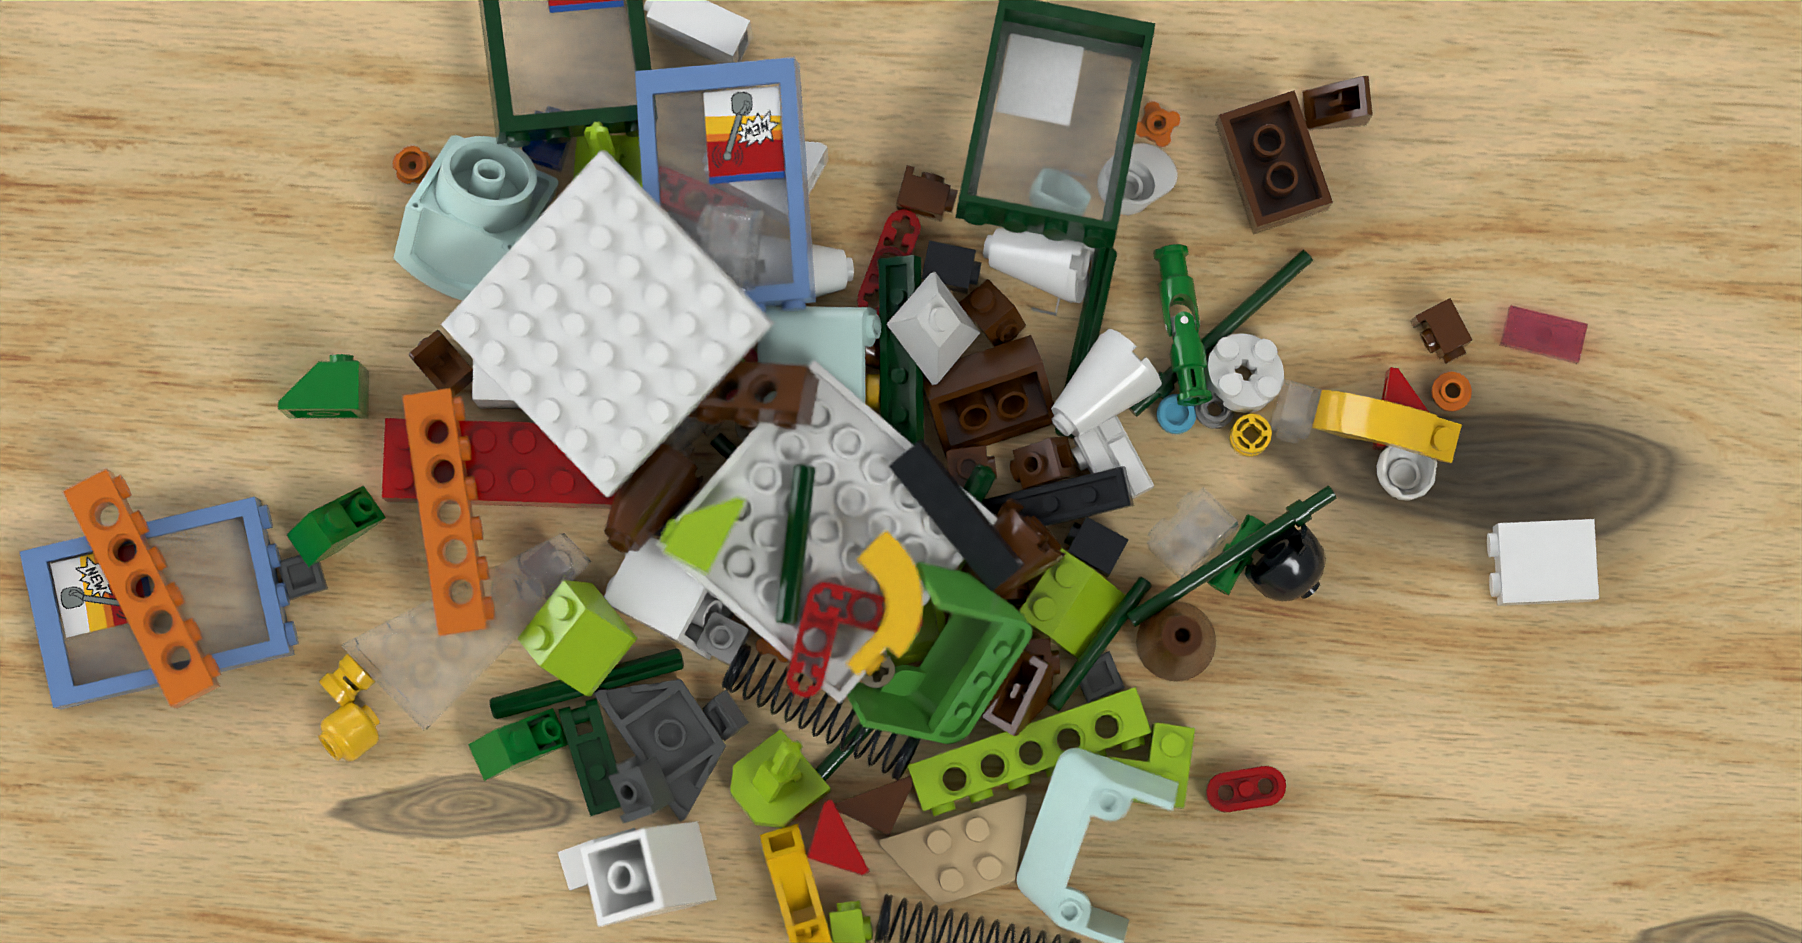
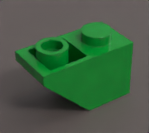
[286,485,386,567]
[468,708,568,781]

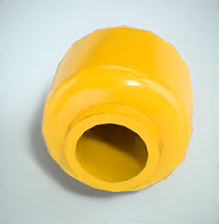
[318,702,380,761]

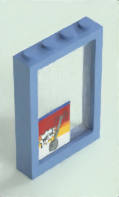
[635,57,816,313]
[20,497,299,710]

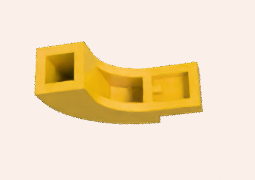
[1312,390,1462,463]
[845,530,923,676]
[759,824,833,943]

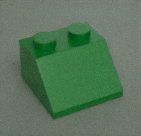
[278,354,369,419]

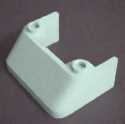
[1017,748,1179,943]

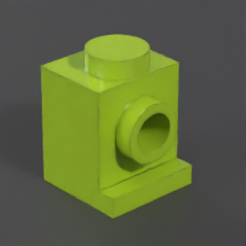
[829,901,873,943]

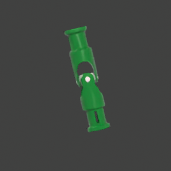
[1153,244,1213,406]

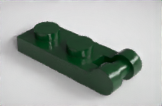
[558,698,621,817]

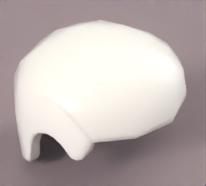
[1376,446,1437,501]

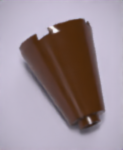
[604,443,703,553]
[960,499,1066,597]
[1136,602,1216,681]

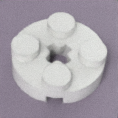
[1204,334,1284,413]

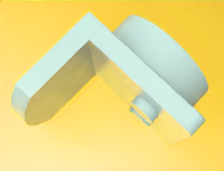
[394,135,558,301]

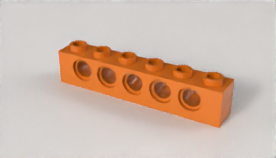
[402,388,496,636]
[63,469,221,709]

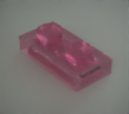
[1500,305,1588,364]

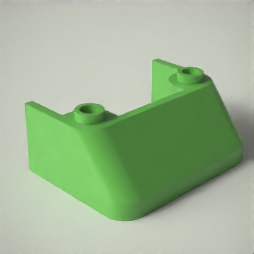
[847,562,1032,744]

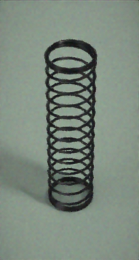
[722,643,921,781]
[874,893,1082,943]

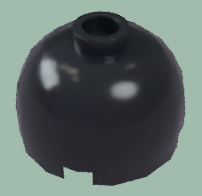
[1244,524,1326,601]

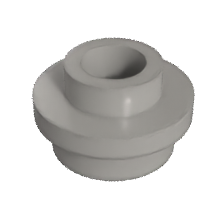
[1195,393,1235,429]

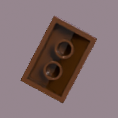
[923,335,1054,459]

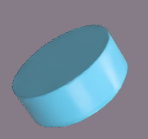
[1156,394,1196,435]

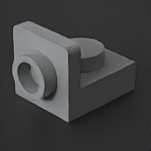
[696,612,751,666]

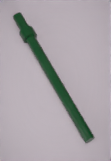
[1128,250,1313,417]
[1126,485,1337,627]

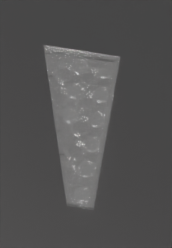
[341,533,592,731]

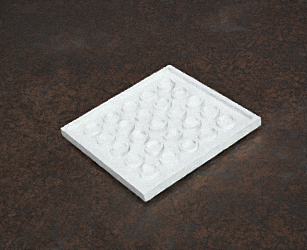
[441,151,775,497]
[655,360,998,703]

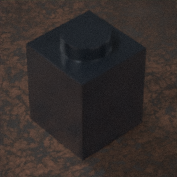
[921,240,982,294]
[1064,517,1129,578]

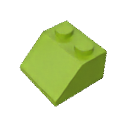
[659,497,746,576]
[1020,548,1125,659]
[517,580,638,696]

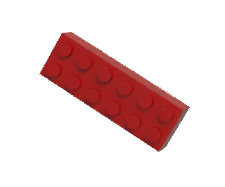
[382,418,616,509]

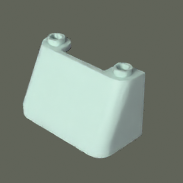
[758,306,881,424]

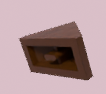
[1302,76,1373,130]
[982,649,1052,736]
[835,776,913,836]

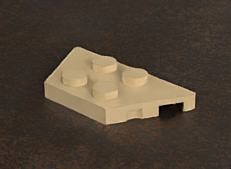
[879,793,1027,906]

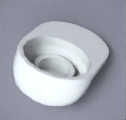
[1097,143,1177,216]

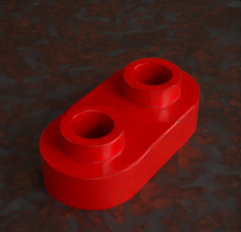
[1205,766,1286,813]

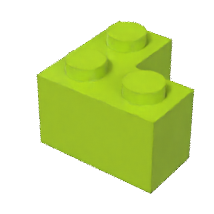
[1108,722,1195,809]

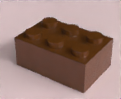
[1216,90,1333,234]

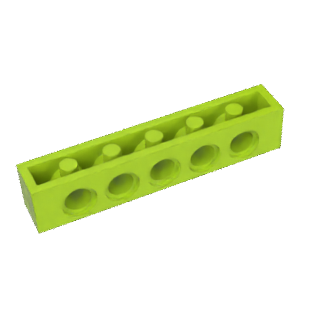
[907,687,1152,817]

